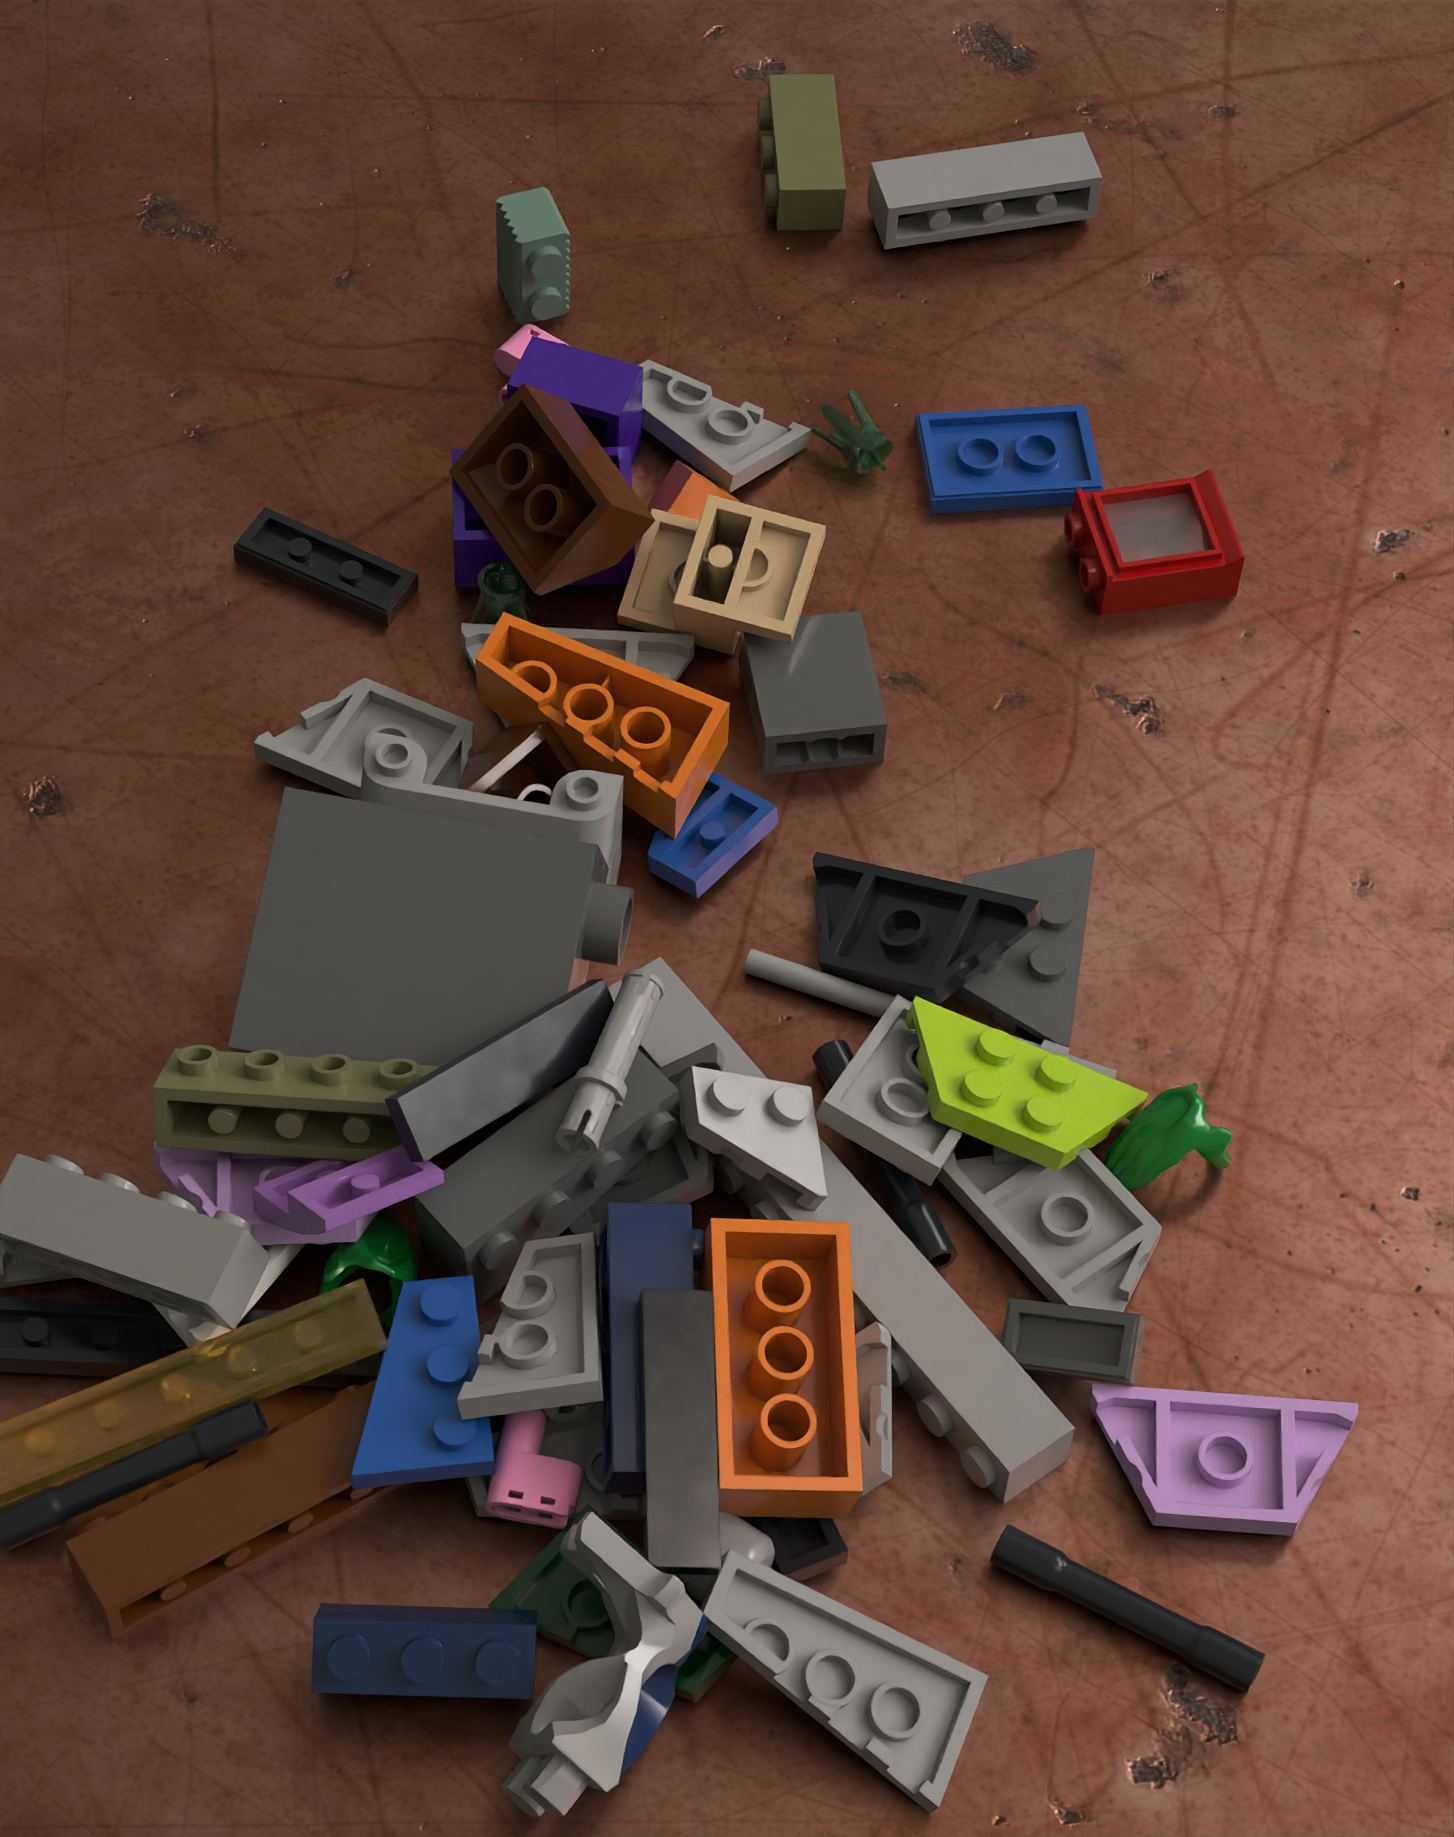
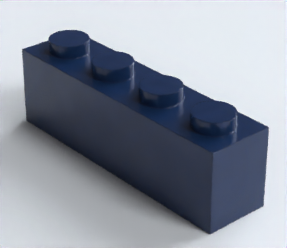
[599,1202,704,1494]

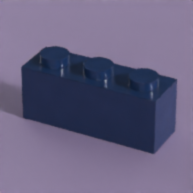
[311,1603,538,1699]

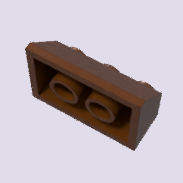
[448,383,656,595]

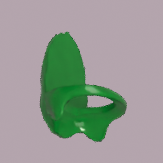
[1104,1083,1232,1191]
[319,1213,419,1331]

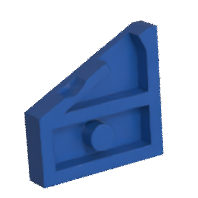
[647,771,779,899]

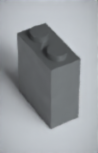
[739,611,888,775]

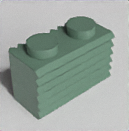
[496,187,571,325]

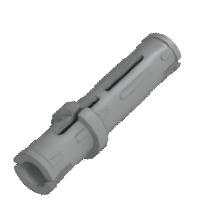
[555,969,665,1157]

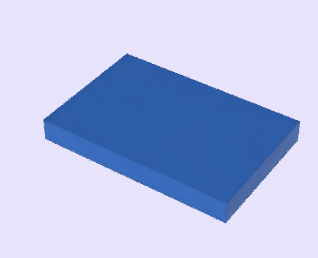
[914,404,1104,514]

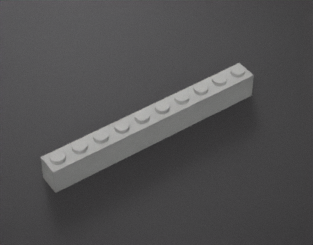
[608,957,1075,1504]

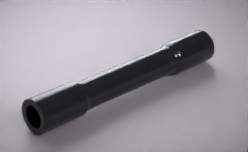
[812,1039,957,1271]
[0,1396,270,1551]
[990,1524,1266,1693]

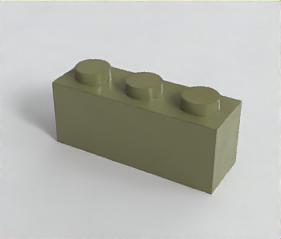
[757,74,846,230]

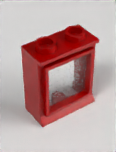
[1064,469,1245,615]

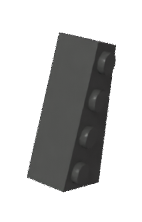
[413,1049,681,1310]

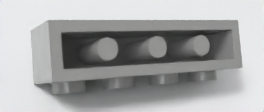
[867,132,1103,249]
[0,1153,271,1331]

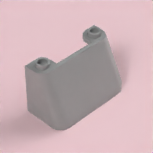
[360,731,624,885]

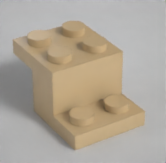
[617,494,826,655]

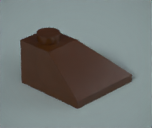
[457,721,579,805]

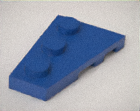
[351,1275,495,1489]

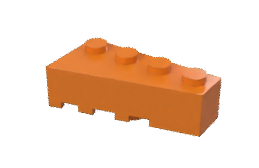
[475,612,730,840]

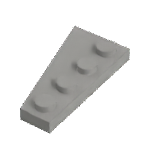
[700,1549,988,1813]

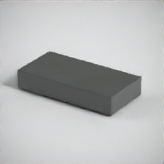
[1001,1298,1146,1387]

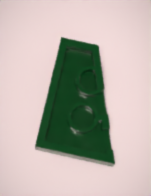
[488,1504,739,1703]

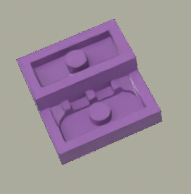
[252,1144,444,1235]

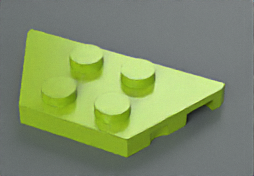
[905,996,1149,1171]

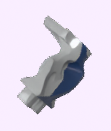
[499,1511,709,1817]

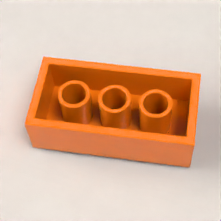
[698,1218,863,1518]

